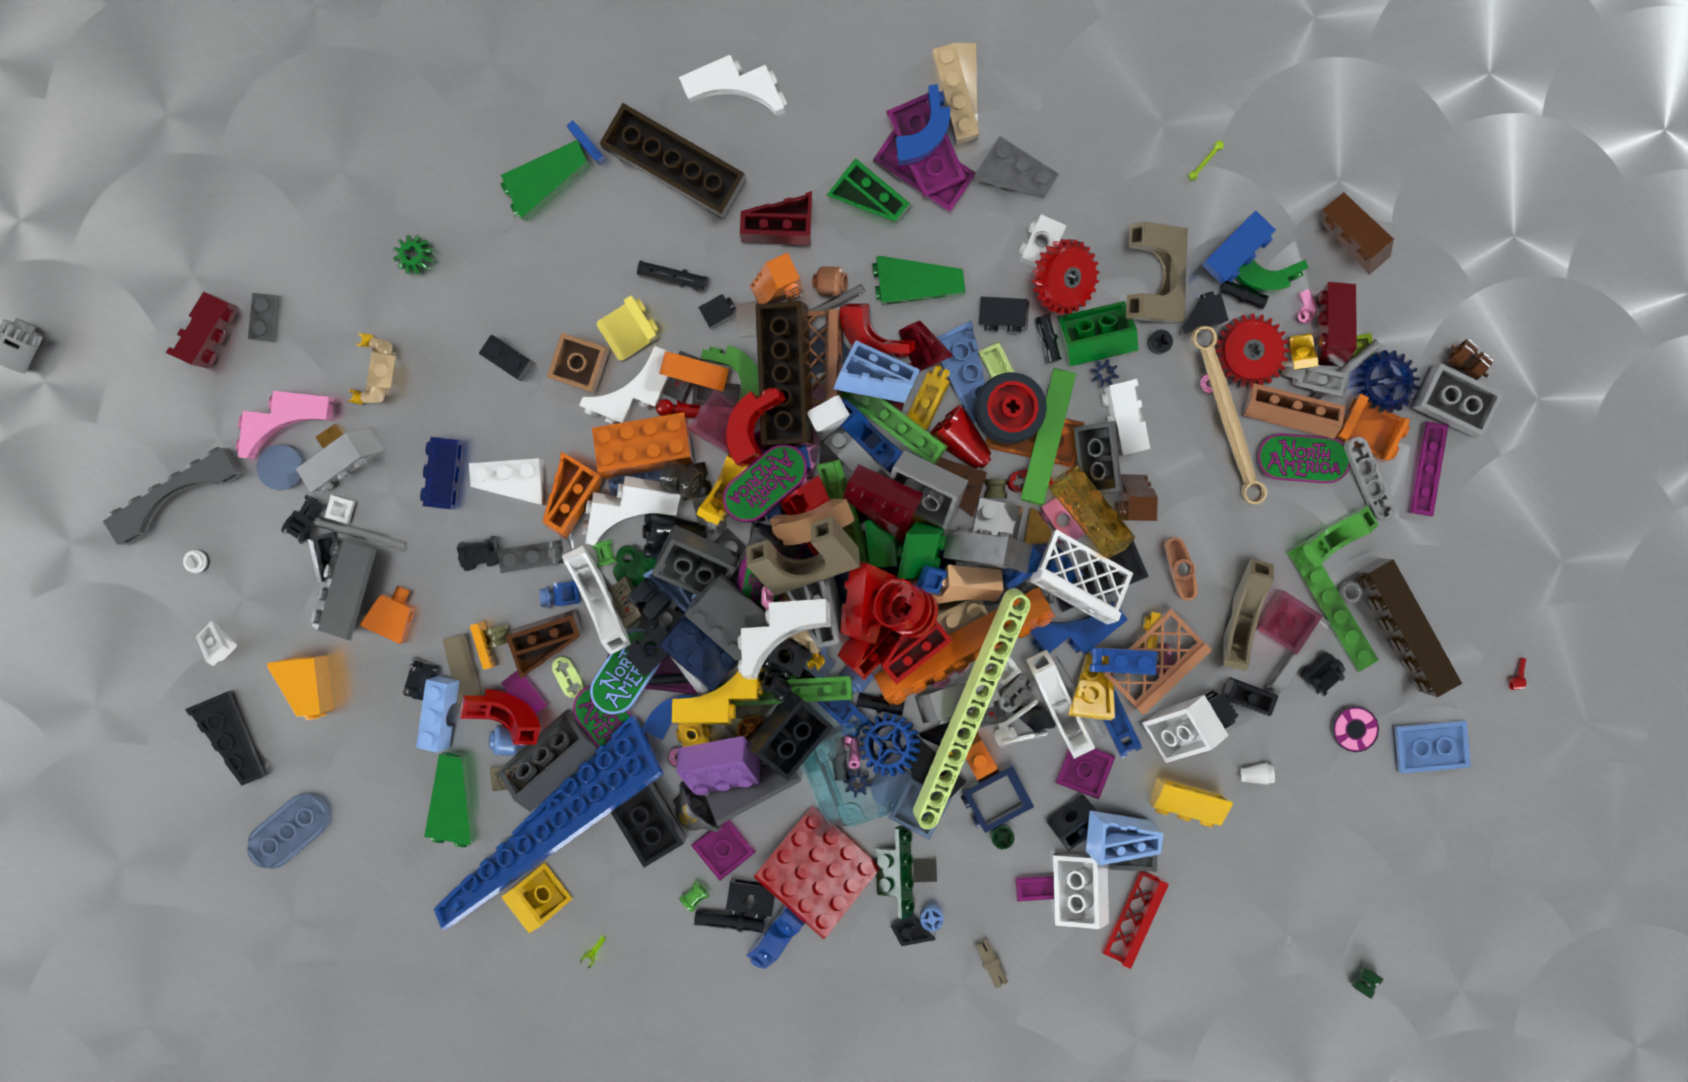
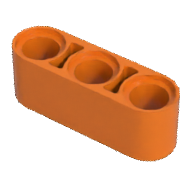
[659,351,729,391]

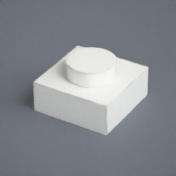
[325,495,356,524]
[989,657,1022,686]

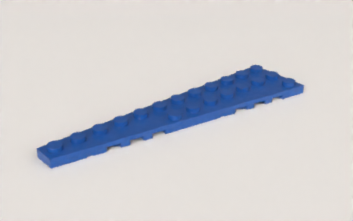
[434,715,664,930]

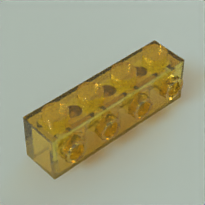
[1048,465,1135,559]

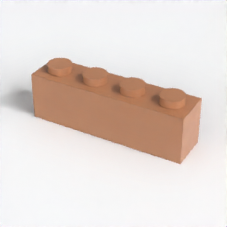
[1243,383,1346,439]

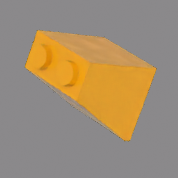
[267,654,334,720]

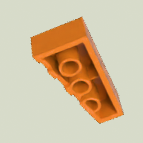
[750,252,803,304]

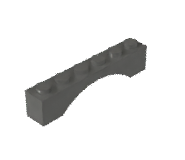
[103,447,243,545]

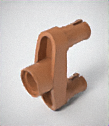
[1163,537,1198,601]

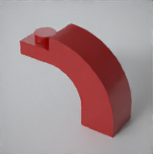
[840,303,916,358]
[726,388,786,467]
[459,689,541,745]

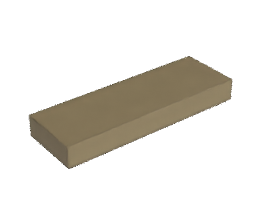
[443,634,481,707]

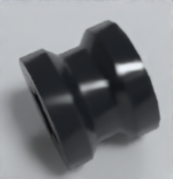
[1147,330,1173,355]

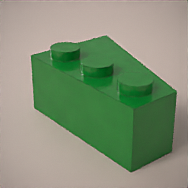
[827,158,912,222]

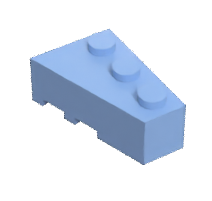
[1086,810,1163,865]

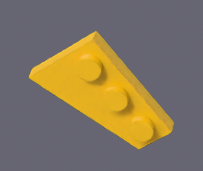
[1068,651,1115,720]

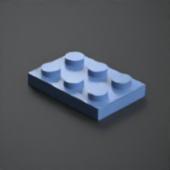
[1394,720,1471,774]

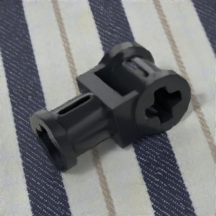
[281,494,324,544]

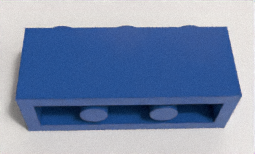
[1201,210,1276,284]

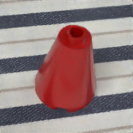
[930,405,991,469]

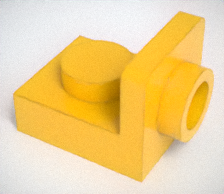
[1289,333,1318,369]

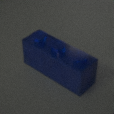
[420,437,463,510]

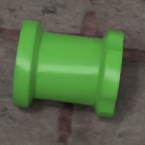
[591,539,617,567]
[679,881,710,912]

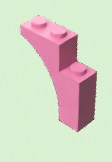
[236,391,335,459]

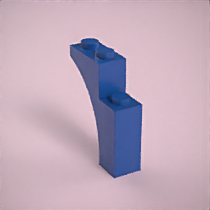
[1030,601,1128,655]
[746,906,805,969]

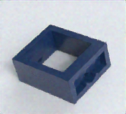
[960,763,1034,833]

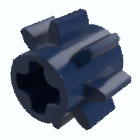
[1089,359,1119,388]
[843,768,872,798]

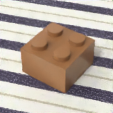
[547,333,610,394]

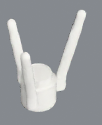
[994,700,1048,748]

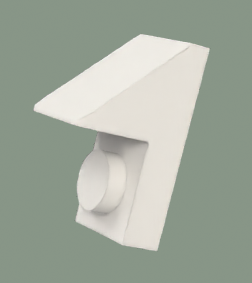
[807,395,849,441]
[196,621,237,666]

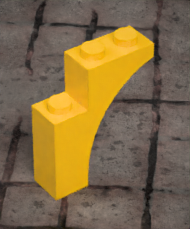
[672,667,765,725]

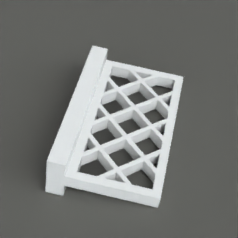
[1030,529,1133,624]

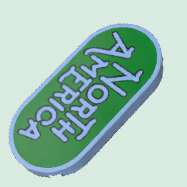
[590,629,661,715]

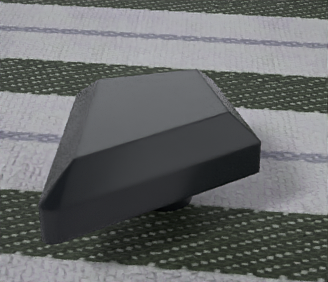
[1012,707,1056,733]
[919,722,963,746]
[890,915,935,946]

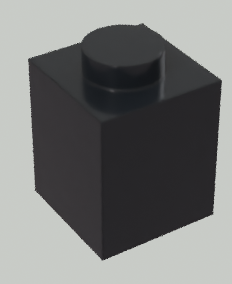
[698,294,736,330]

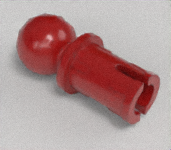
[656,399,700,419]

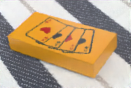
[470,621,498,670]

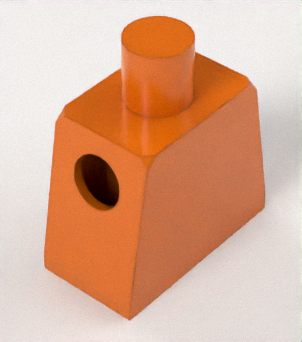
[360,585,415,644]
[966,732,998,780]

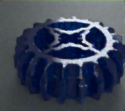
[1355,350,1420,413]

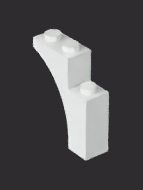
[679,55,787,116]
[579,346,669,424]
[582,476,681,545]
[562,546,631,655]
[738,599,831,680]
[1026,650,1095,759]

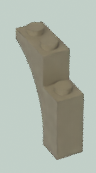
[1223,559,1274,671]

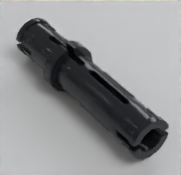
[637,260,708,291]
[694,910,765,933]

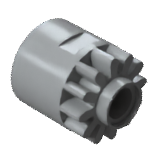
[0,318,43,374]

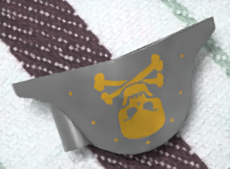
[673,781,722,832]

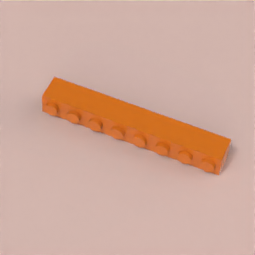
[874,587,1055,705]

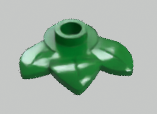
[613,545,657,586]

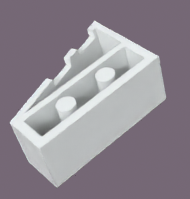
[1101,379,1150,456]
[469,458,547,505]

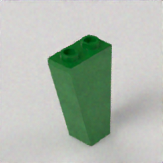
[500,140,590,221]
[872,256,966,306]
[424,752,475,848]

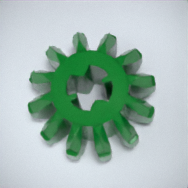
[393,235,433,275]

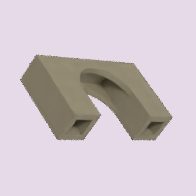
[1126,222,1188,324]
[746,517,860,596]

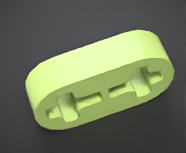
[552,656,585,698]

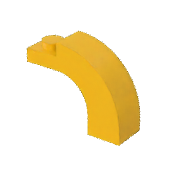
[696,453,754,525]

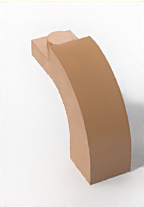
[770,498,855,545]

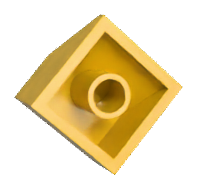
[501,862,572,933]

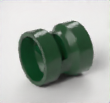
[990,823,1015,850]
[1351,966,1384,999]

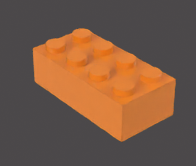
[592,412,694,479]

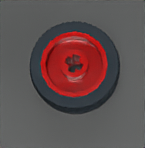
[974,372,1047,444]

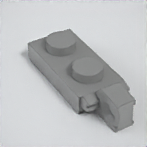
[1281,366,1350,399]

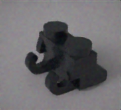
[457,536,499,571]
[1300,652,1346,697]
[402,657,438,701]

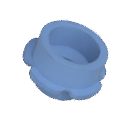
[539,586,555,609]

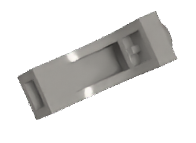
[824,426,890,478]

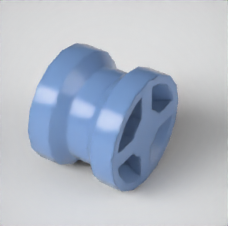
[920,904,944,931]

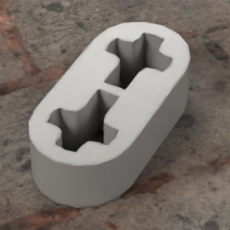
[996,674,1035,712]

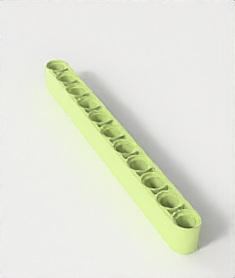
[913,588,1031,829]

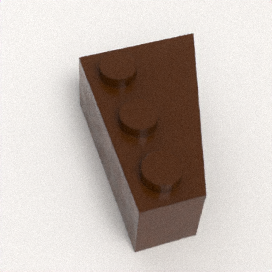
[1322,192,1394,275]
[918,455,987,517]
[1114,474,1158,521]
[506,609,583,679]

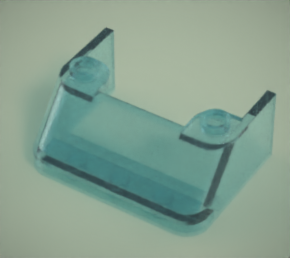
[802,719,893,826]

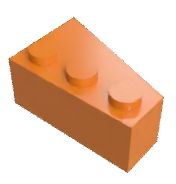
[542,451,604,539]

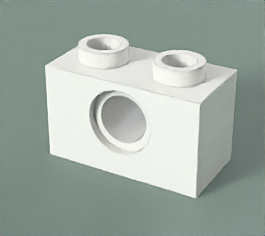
[1019,214,1067,267]

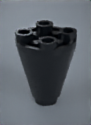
[642,513,707,558]

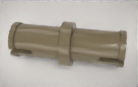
[975,939,1008,988]

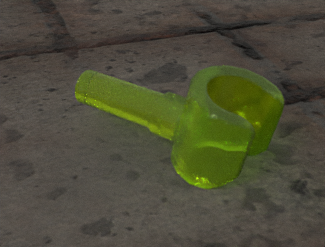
[580,936,606,968]

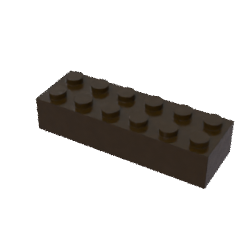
[599,103,747,219]
[755,301,814,448]
[1356,558,1462,697]

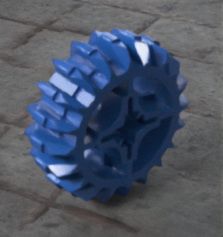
[858,713,921,777]

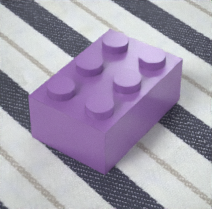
[676,736,761,795]

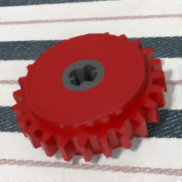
[1032,239,1100,314]
[1215,313,1290,388]

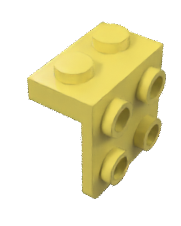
[597,296,659,361]

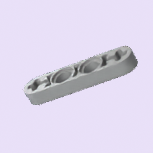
[1344,436,1395,521]
[1267,615,1330,695]

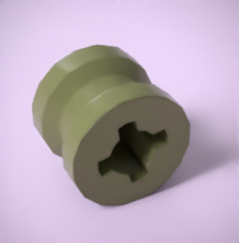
[984,479,1007,498]
[484,624,508,648]

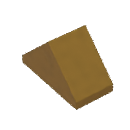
[1023,508,1052,545]

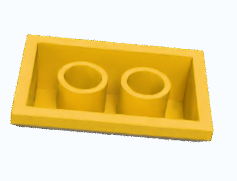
[1150,778,1233,828]

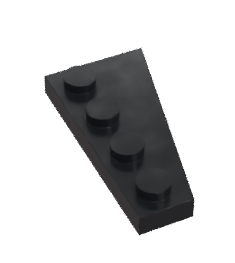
[1055,534,1149,612]
[185,691,266,786]

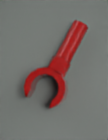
[1509,658,1527,690]

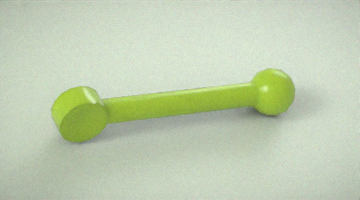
[1189,140,1224,180]

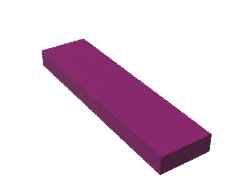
[1408,421,1449,517]

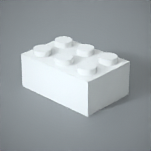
[1142,695,1229,763]

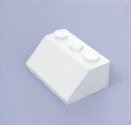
[964,498,1024,570]
[1053,852,1109,929]

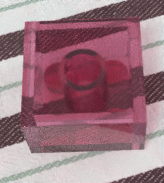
[688,389,737,455]
[1256,589,1323,655]

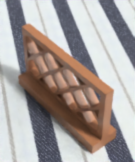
[808,309,843,405]
[1103,608,1212,715]

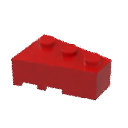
[780,475,830,556]
[840,562,897,644]

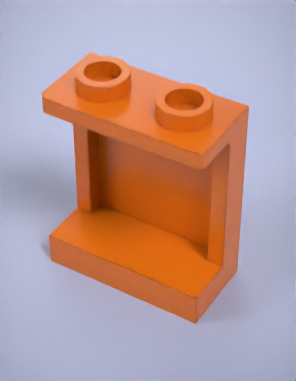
[1335,394,1411,462]

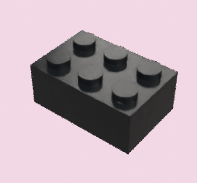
[746,691,834,781]
[610,782,686,868]

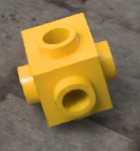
[676,725,711,747]

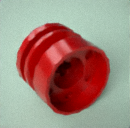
[873,578,938,639]

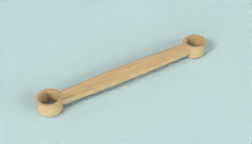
[1191,326,1267,504]

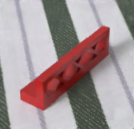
[1102,871,1169,969]

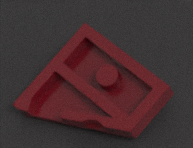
[899,321,953,372]

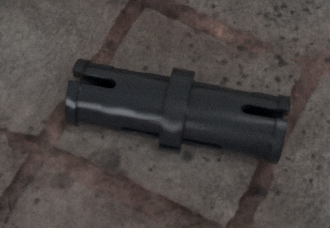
[1219,280,1269,310]
[1035,314,1062,363]
[856,693,905,716]

